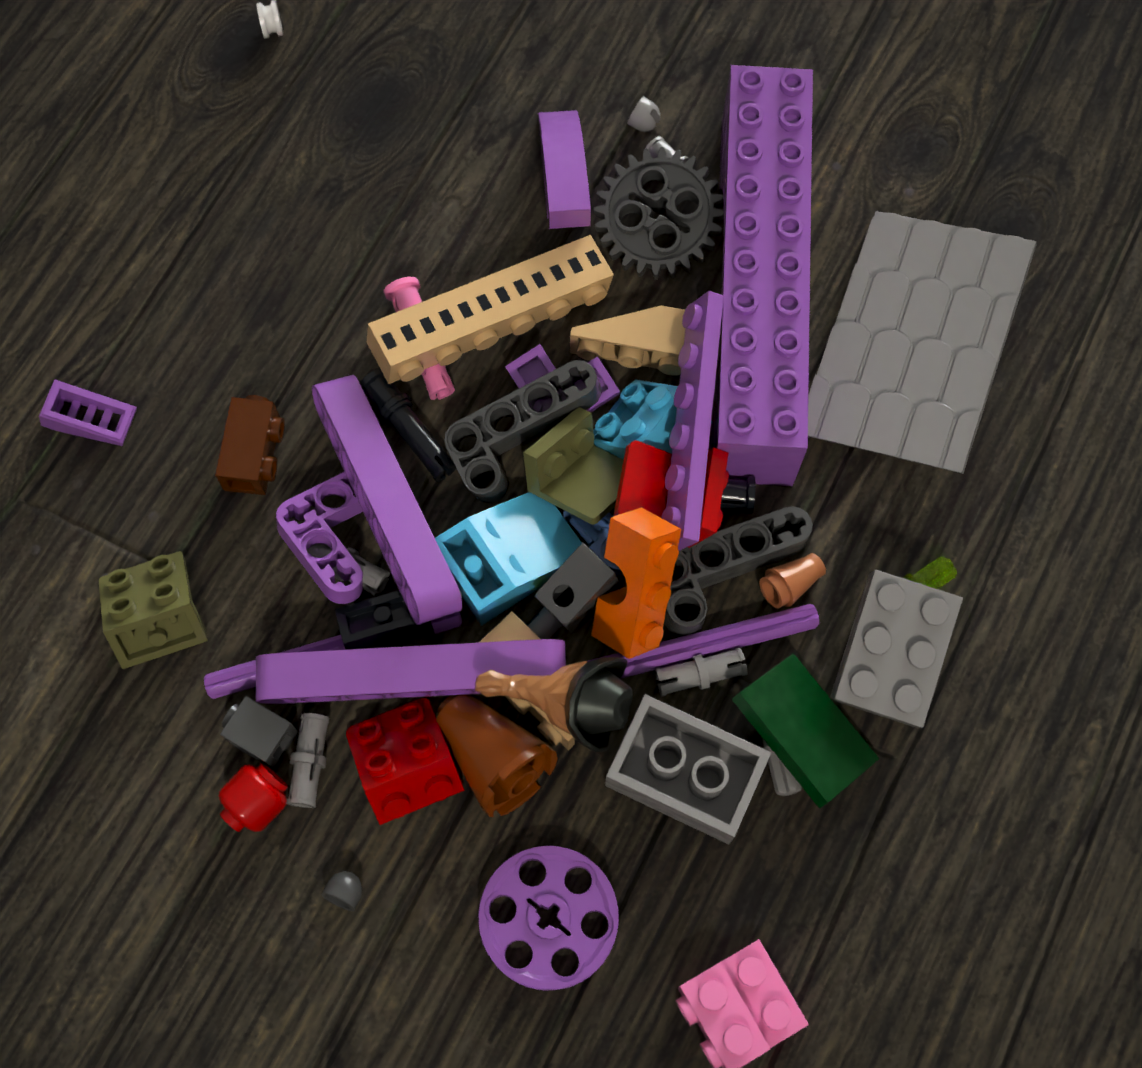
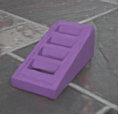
[39,379,137,446]

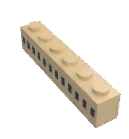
[367,235,614,384]

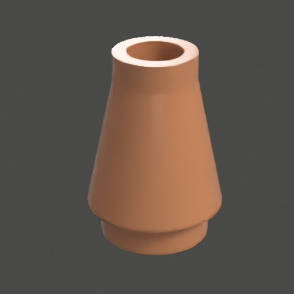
[759,553,826,608]

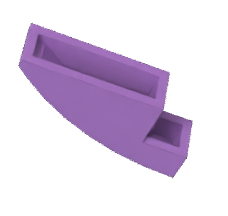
[538,110,591,229]

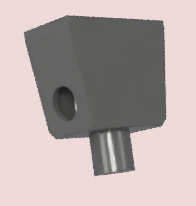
[526,543,622,639]

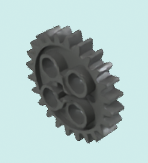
[594,147,724,280]

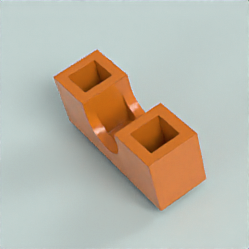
[591,507,681,659]

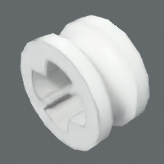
[257,0,283,39]

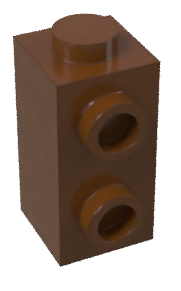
[215,395,285,495]

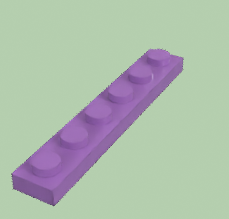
[661,291,724,551]

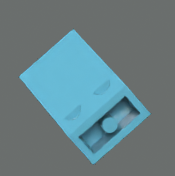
[435,492,582,626]

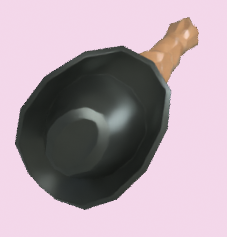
[475,657,633,753]

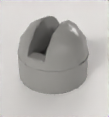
[627,96,660,132]

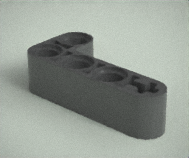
[444,360,602,504]
[664,506,813,637]

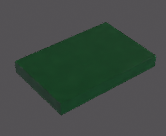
[732,653,880,809]

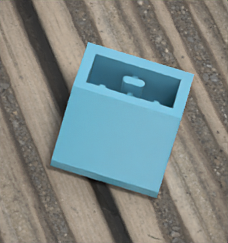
[593,379,713,460]

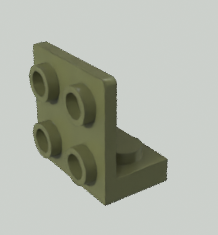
[523,407,623,525]
[99,551,208,669]

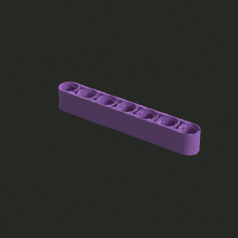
[312,374,462,624]
[256,639,566,704]

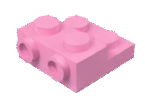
[675,939,809,1068]

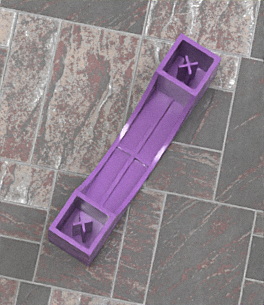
[710,65,813,486]

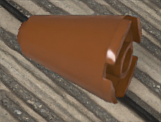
[436,694,558,817]

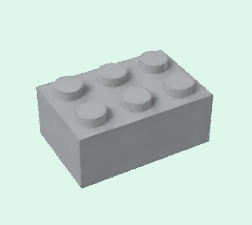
[830,569,963,728]
[605,694,771,845]

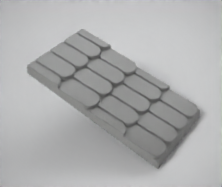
[808,211,1037,474]

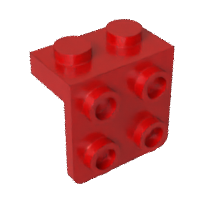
[614,440,729,548]
[346,698,465,825]

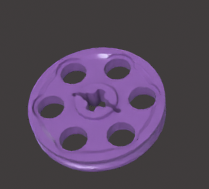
[479,846,619,991]

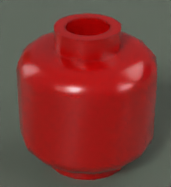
[219,763,288,832]

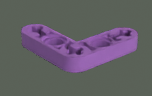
[276,472,363,604]

